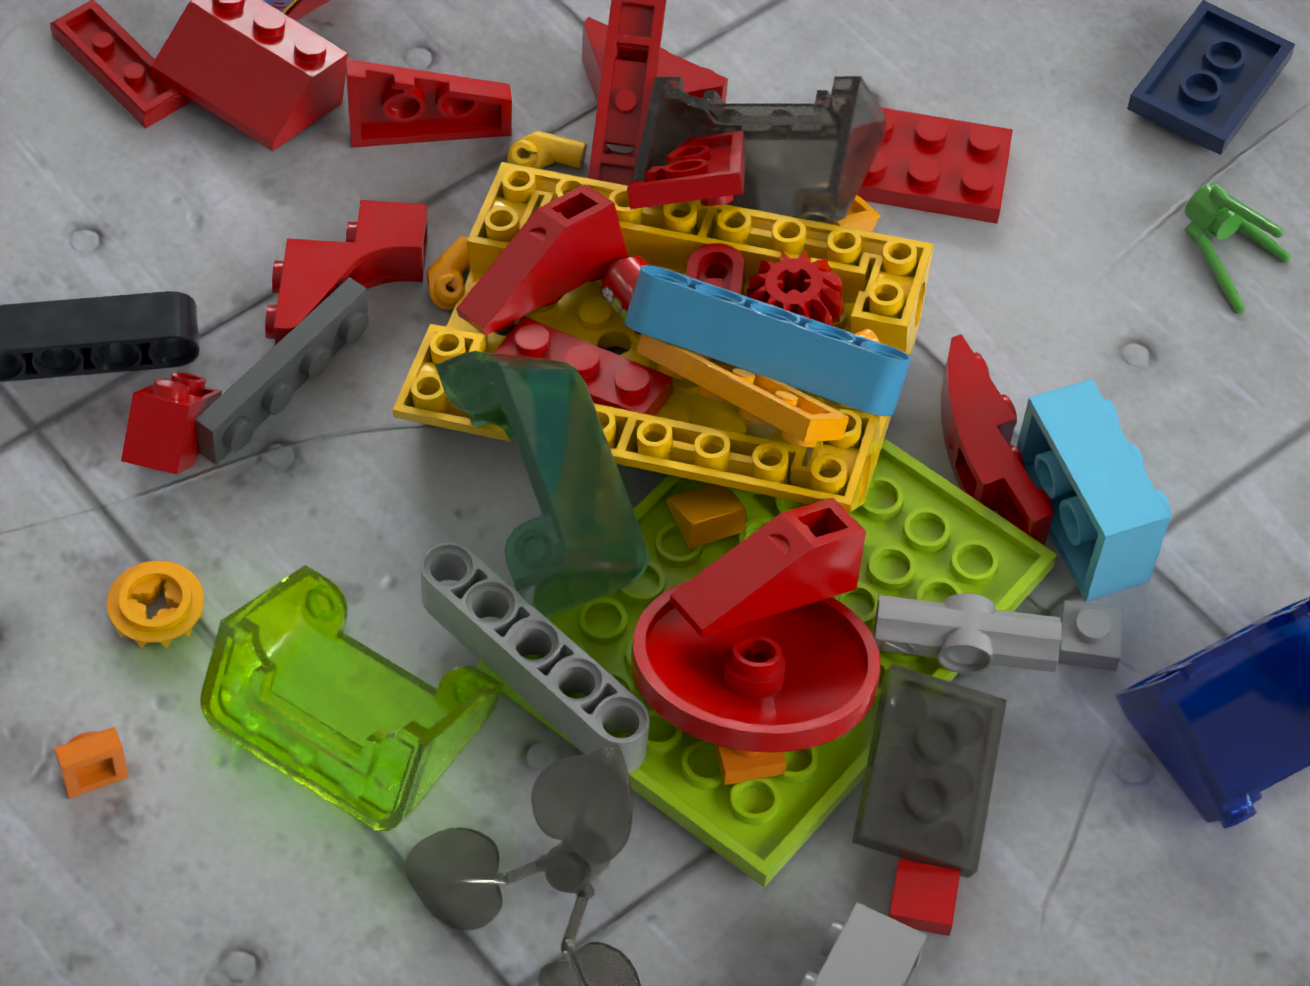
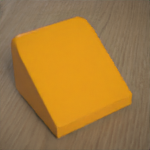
[667,484,746,549]

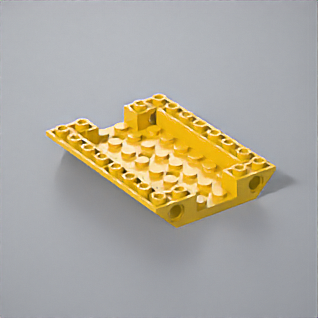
[392,162,934,513]

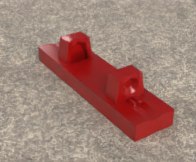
[588,0,667,186]

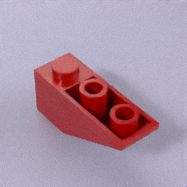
[456,184,629,336]
[670,497,866,637]

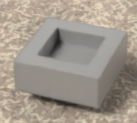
[1058,600,1123,671]

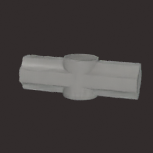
[873,593,1062,674]

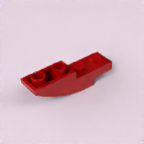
[941,334,1054,546]

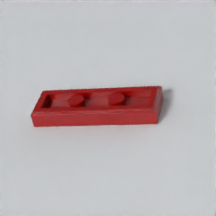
[50,0,189,129]

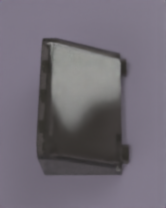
[632,76,887,225]

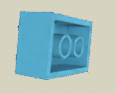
[1016,379,1171,602]

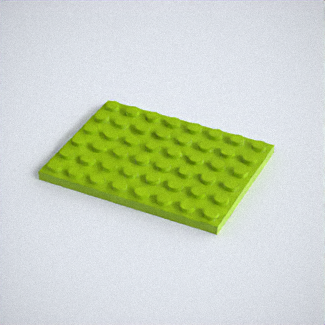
[478,397,1057,888]

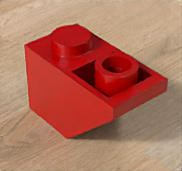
[121,372,222,475]

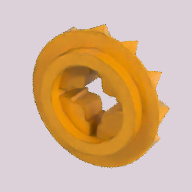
[107,560,204,648]

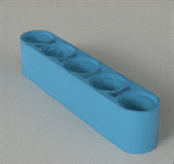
[624,265,912,416]

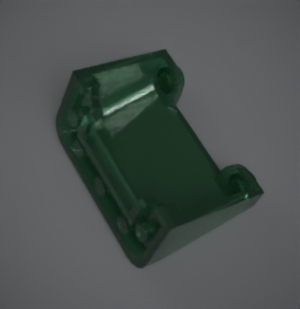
[435,351,649,618]

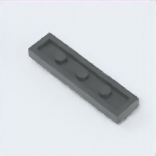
[195,277,369,465]

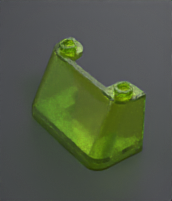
[200,565,504,831]

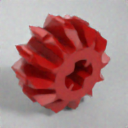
[747,250,843,326]

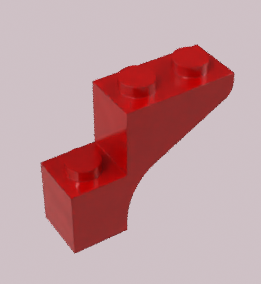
[265,200,428,345]

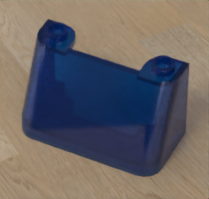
[1115,596,1310,829]

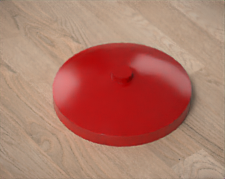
[631,581,881,753]

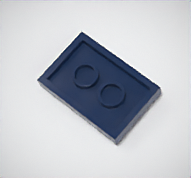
[1127,0,1295,155]

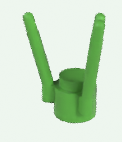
[1185,183,1291,314]

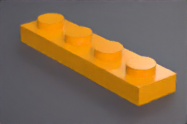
[636,333,849,447]

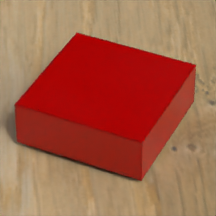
[888,858,961,936]

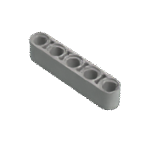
[421,542,650,775]

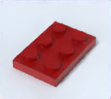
[839,103,1013,224]

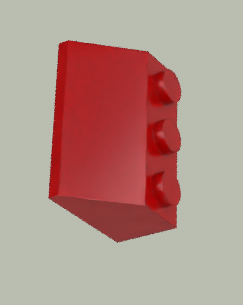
[151,0,348,152]

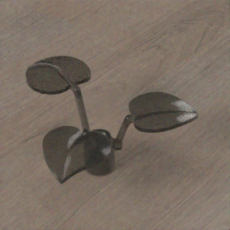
[404,745,641,986]

